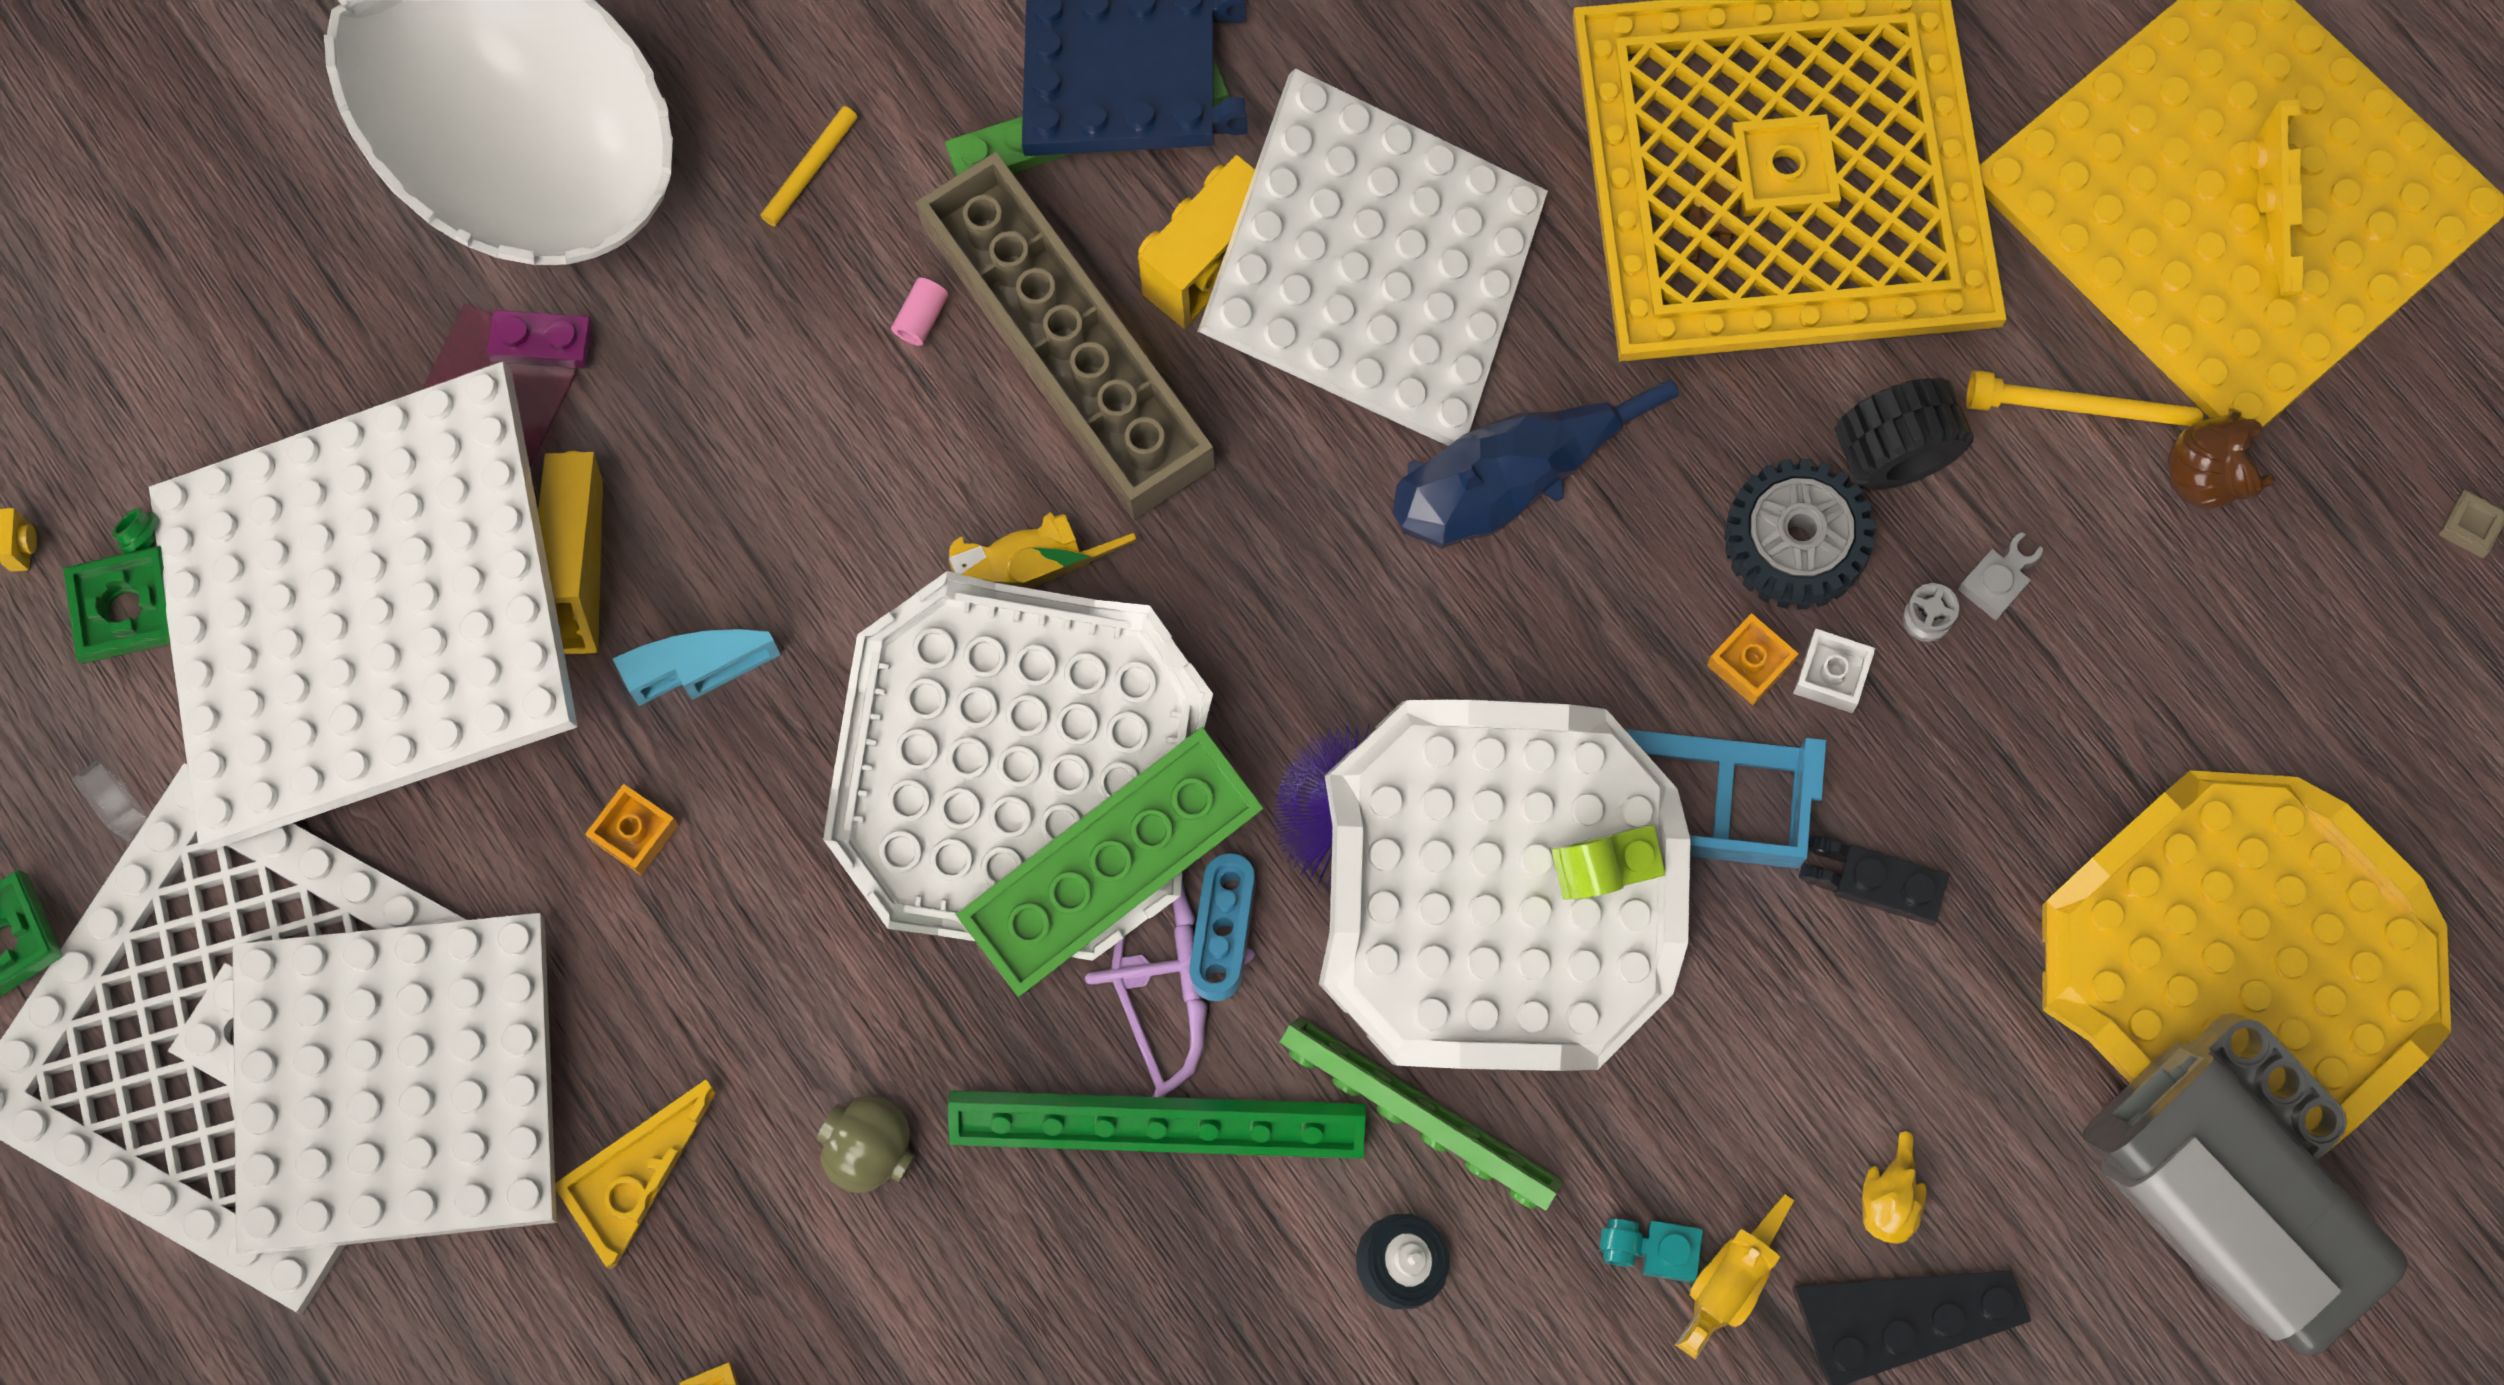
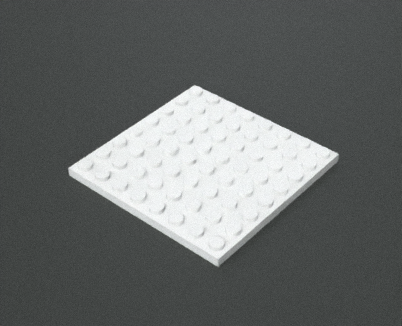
[149,361,578,851]

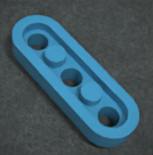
[1189,854,1256,1001]

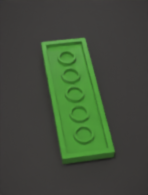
[955,727,1264,997]

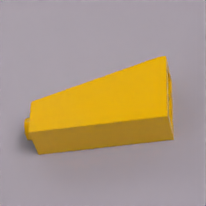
[538,451,603,654]

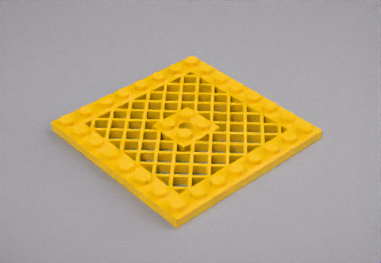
[1572,0,2007,361]

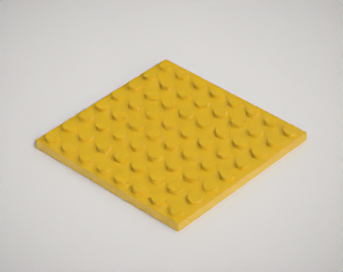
[1980,0,2504,428]

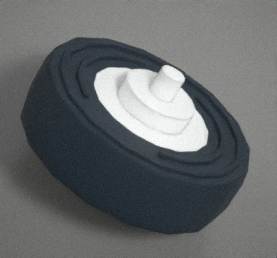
[1356,1214,1449,1310]

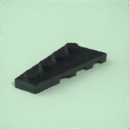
[1792,1270,2031,1385]

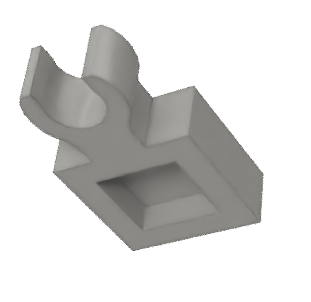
[1958,532,2043,621]

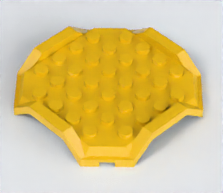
[2042,770,2451,1155]

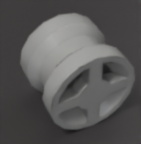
[1902,583,1960,642]

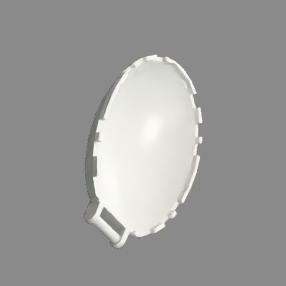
[324,0,673,265]

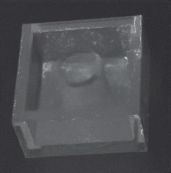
[71,760,149,842]

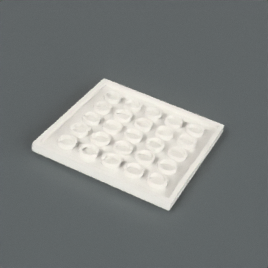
[1198,68,1548,446]
[233,913,557,1255]

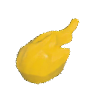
[1862,1131,1926,1244]

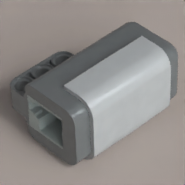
[2082,1013,2408,1356]

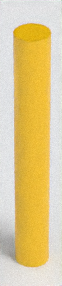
[760,106,858,227]

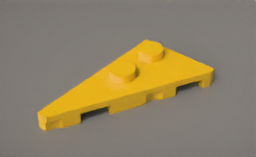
[2249,99,2304,296]
[555,1080,716,1270]

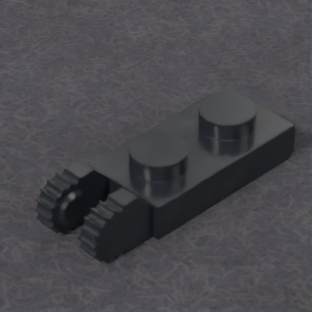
[1799,836,1950,926]

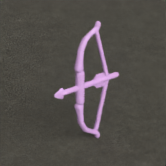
[1085,882,1255,1097]

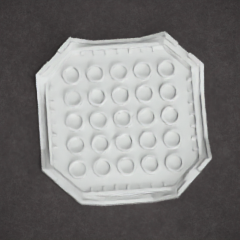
[823,571,1213,961]
[1319,700,1690,1071]

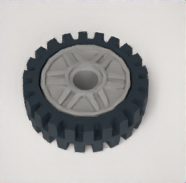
[1724,459,1876,610]

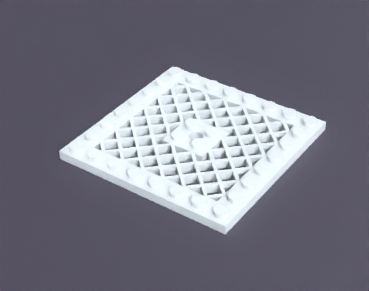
[0,763,466,1315]

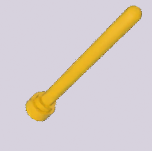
[1966,370,2203,426]

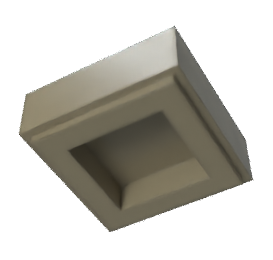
[2438,489,2504,558]

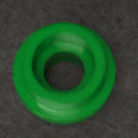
[112,507,159,553]

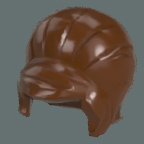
[2168,408,2274,509]

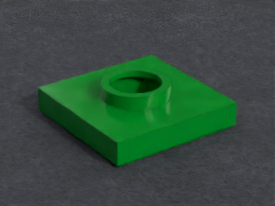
[63,546,171,664]
[0,869,63,997]

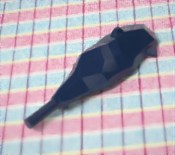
[1393,379,1679,549]

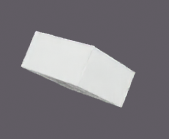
[1793,629,1876,713]

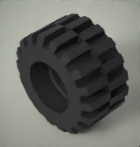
[1835,378,1974,490]

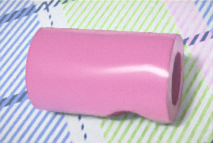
[891,278,949,346]

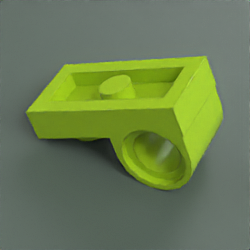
[1551,825,1666,900]

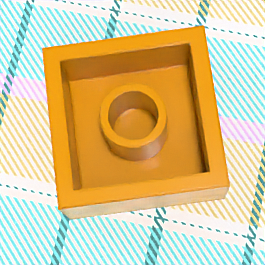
[1707,613,1799,706]
[585,784,679,876]

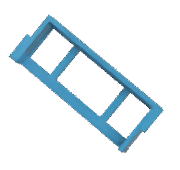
[1624,729,1826,869]

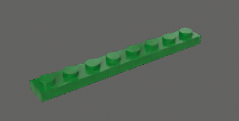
[948,1090,1365,1159]

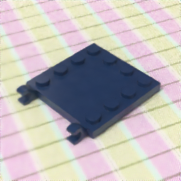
[1022,0,1248,156]

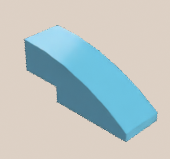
[612,629,781,706]

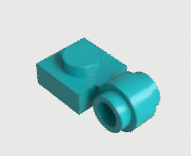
[1599,1219,1703,1284]

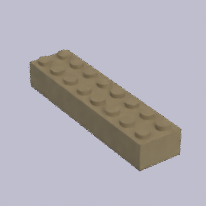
[916,152,1215,520]

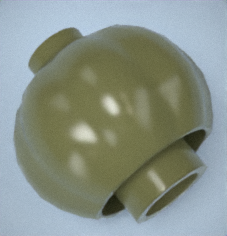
[816,1096,915,1193]

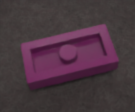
[487,310,593,368]

